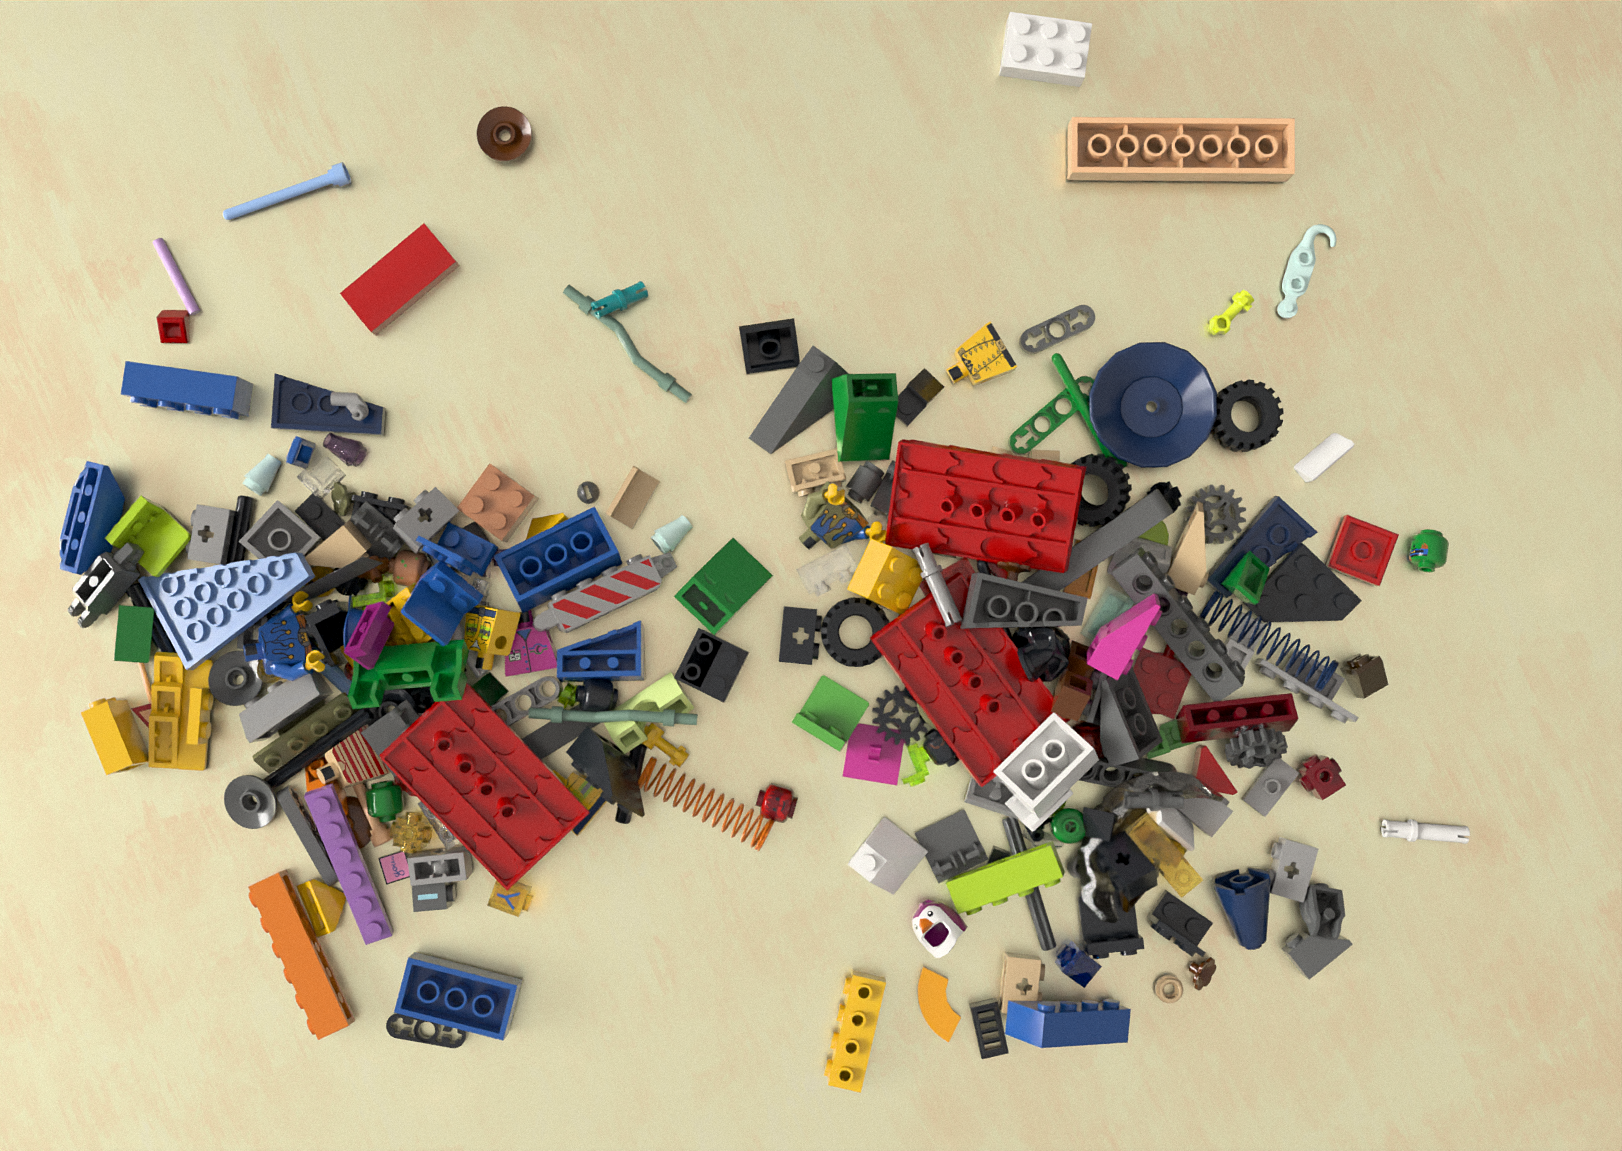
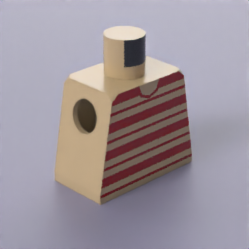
[317,724,390,789]

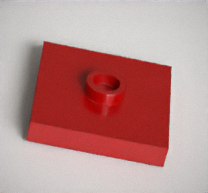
[1326,515,1399,586]

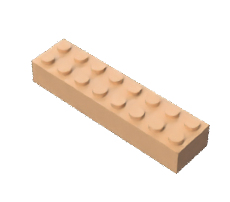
[1067,117,1295,182]

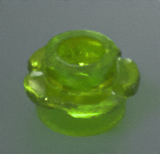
[557,682,578,709]

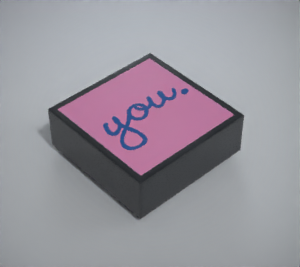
[378,849,410,885]

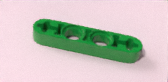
[1008,376,1094,455]

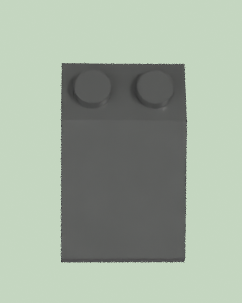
[1100,666,1163,767]

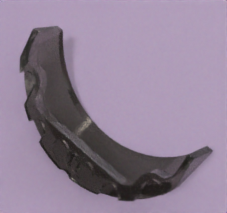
[1077,771,1224,923]

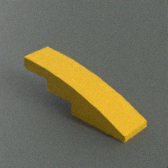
[148,652,184,769]

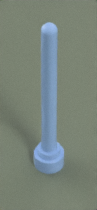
[223,162,351,220]

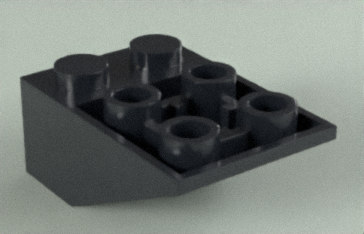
[566,726,645,818]

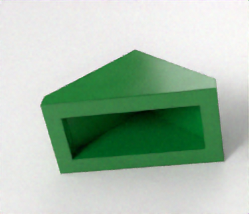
[1221,551,1270,605]

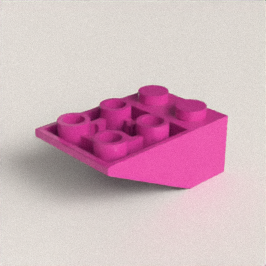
[1087,593,1162,680]

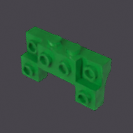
[347,639,469,709]

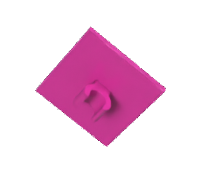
[842,723,904,785]

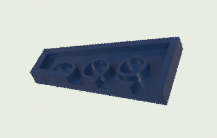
[271,373,385,436]
[1206,496,1318,598]

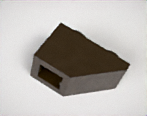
[1340,653,1389,699]

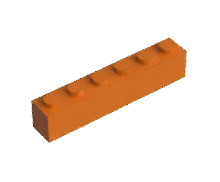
[248,869,355,1040]

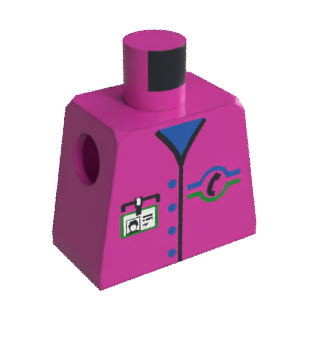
[505,610,557,677]

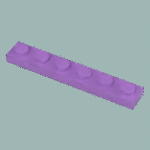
[304,783,393,945]

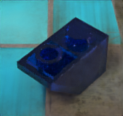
[1055,941,1102,988]

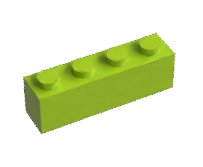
[946,841,1065,915]

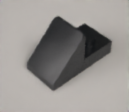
[896,368,945,427]

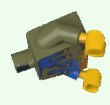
[799,481,886,550]

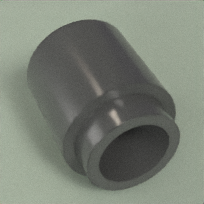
[846,461,885,504]

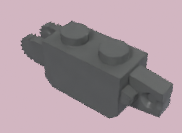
[67,542,144,628]

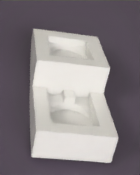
[1224,612,1266,670]

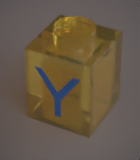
[487,880,534,917]

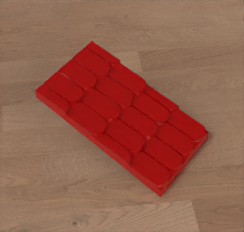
[885,439,1086,573]
[869,572,1070,787]
[379,682,590,891]

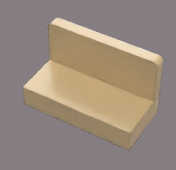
[606,466,660,529]

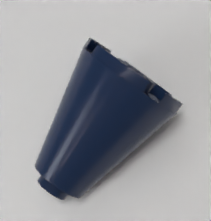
[1214,868,1271,950]

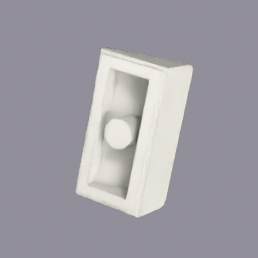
[1294,433,1355,482]
[1146,808,1195,852]

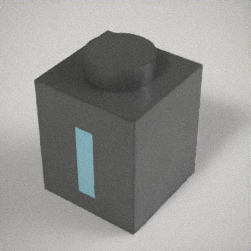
[412,882,456,912]

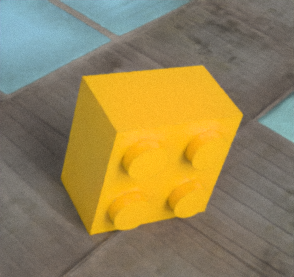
[847,539,922,615]

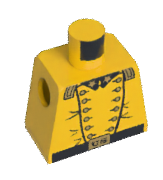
[946,321,1017,386]

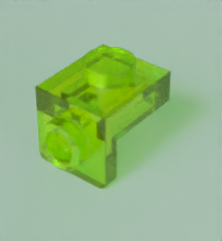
[352,575,395,610]
[901,742,930,787]

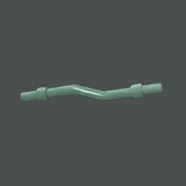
[563,284,692,403]
[528,706,698,727]

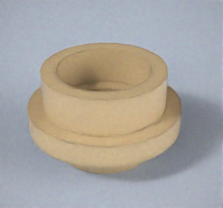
[1155,975,1183,1003]

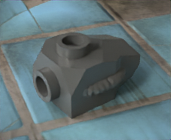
[1299,883,1345,940]

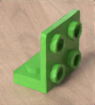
[792,675,869,752]

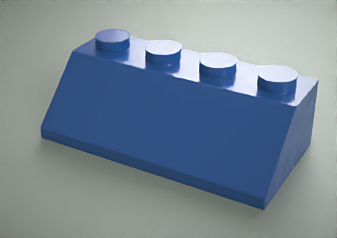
[494,506,622,613]

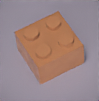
[457,463,539,543]

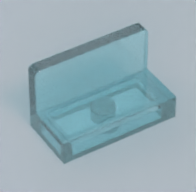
[1080,586,1134,641]

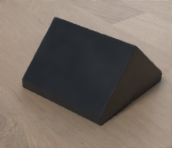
[739,318,800,374]

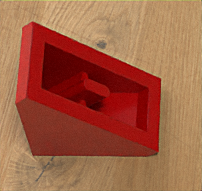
[1189,744,1238,795]

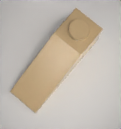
[1167,501,1209,595]

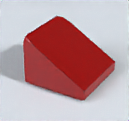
[156,310,190,343]

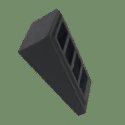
[969,998,1009,1059]

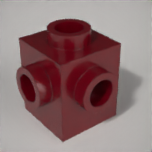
[1298,754,1346,800]

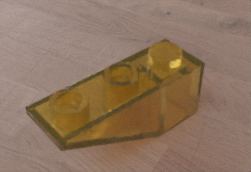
[1125,812,1203,898]

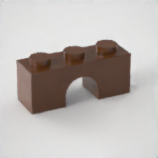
[1051,640,1094,722]

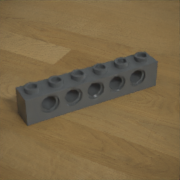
[1111,547,1245,702]

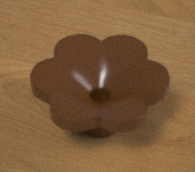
[358,556,390,583]
[997,561,1031,581]
[1189,957,1216,991]

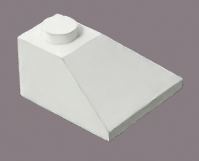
[848,817,928,895]

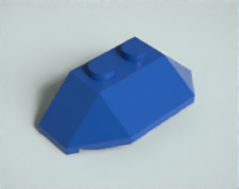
[60,461,125,575]

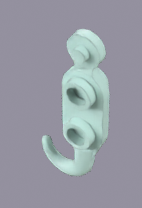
[1277,224,1337,319]

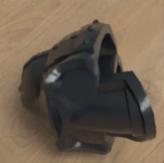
[1012,627,1070,682]

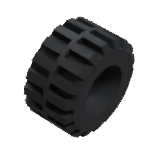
[1212,379,1284,452]
[1071,453,1132,527]
[821,597,890,667]

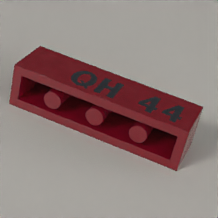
[1176,693,1299,743]

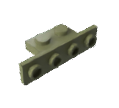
[252,692,361,774]

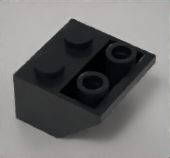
[674,628,750,703]

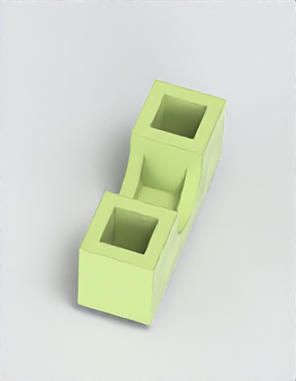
[604,672,694,754]

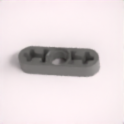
[1019,305,1095,355]

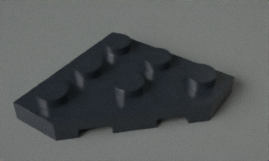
[1242,543,1362,623]

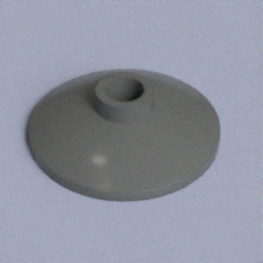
[208,651,264,706]
[224,775,277,829]

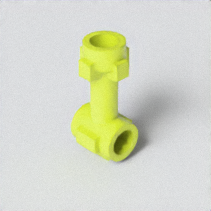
[1209,290,1254,335]

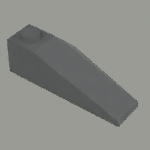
[749,345,849,454]

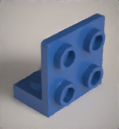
[416,522,498,577]
[401,560,484,646]

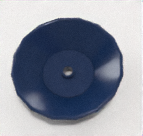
[1089,342,1217,468]

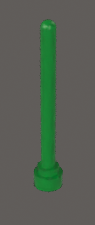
[1051,353,1128,467]

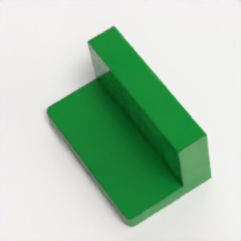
[114,605,154,663]

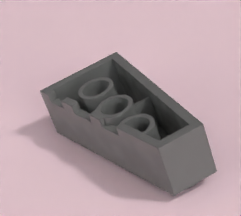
[960,572,1088,629]

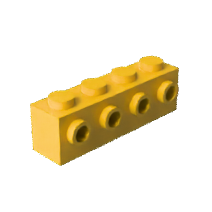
[824,970,886,1093]

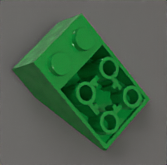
[832,373,898,462]
[674,538,773,635]

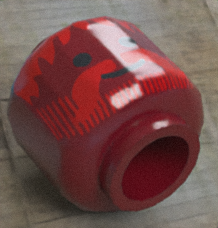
[755,783,798,823]

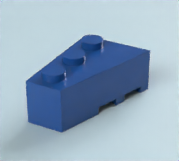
[557,620,644,682]

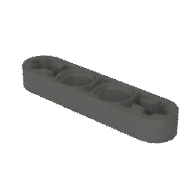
[276,785,339,886]

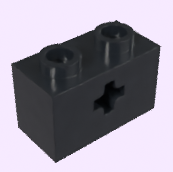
[779,606,822,665]
[1095,830,1158,901]

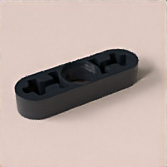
[386,1013,468,1048]

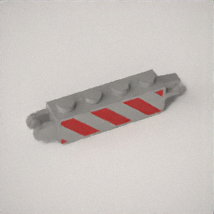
[532,552,677,633]

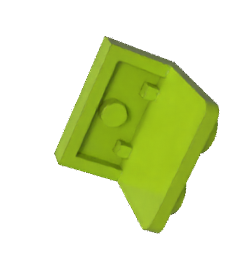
[105,495,191,577]

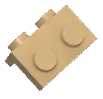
[785,448,846,497]

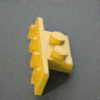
[177,660,214,771]

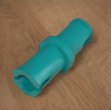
[591,281,648,319]

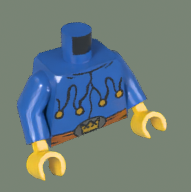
[243,591,325,681]

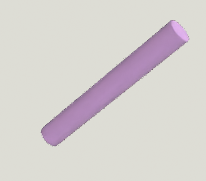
[152,238,200,316]

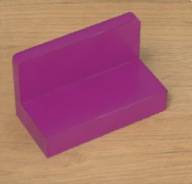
[344,601,394,670]

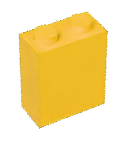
[81,697,149,775]

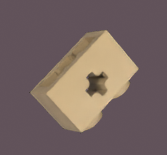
[999,952,1045,1013]

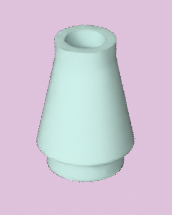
[242,454,281,496]
[651,515,693,554]

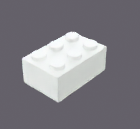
[999,12,1092,87]

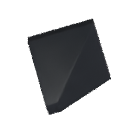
[1083,807,1117,842]

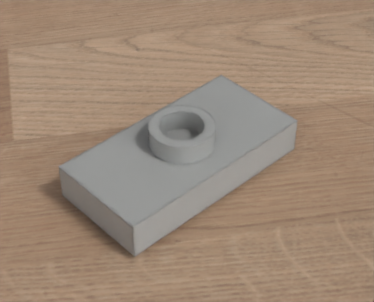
[1242,759,1299,817]

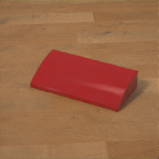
[340,223,460,335]

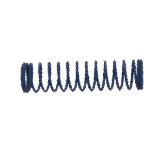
[1199,590,1339,692]

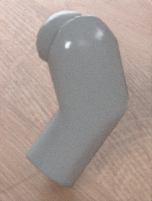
[331,392,369,421]

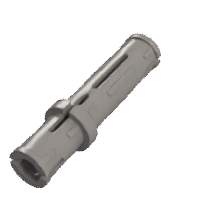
[912,543,963,627]

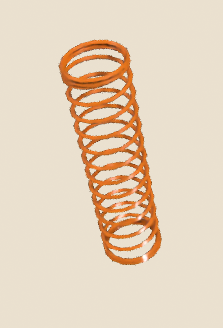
[638,756,775,851]

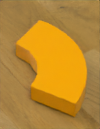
[917,966,961,1042]

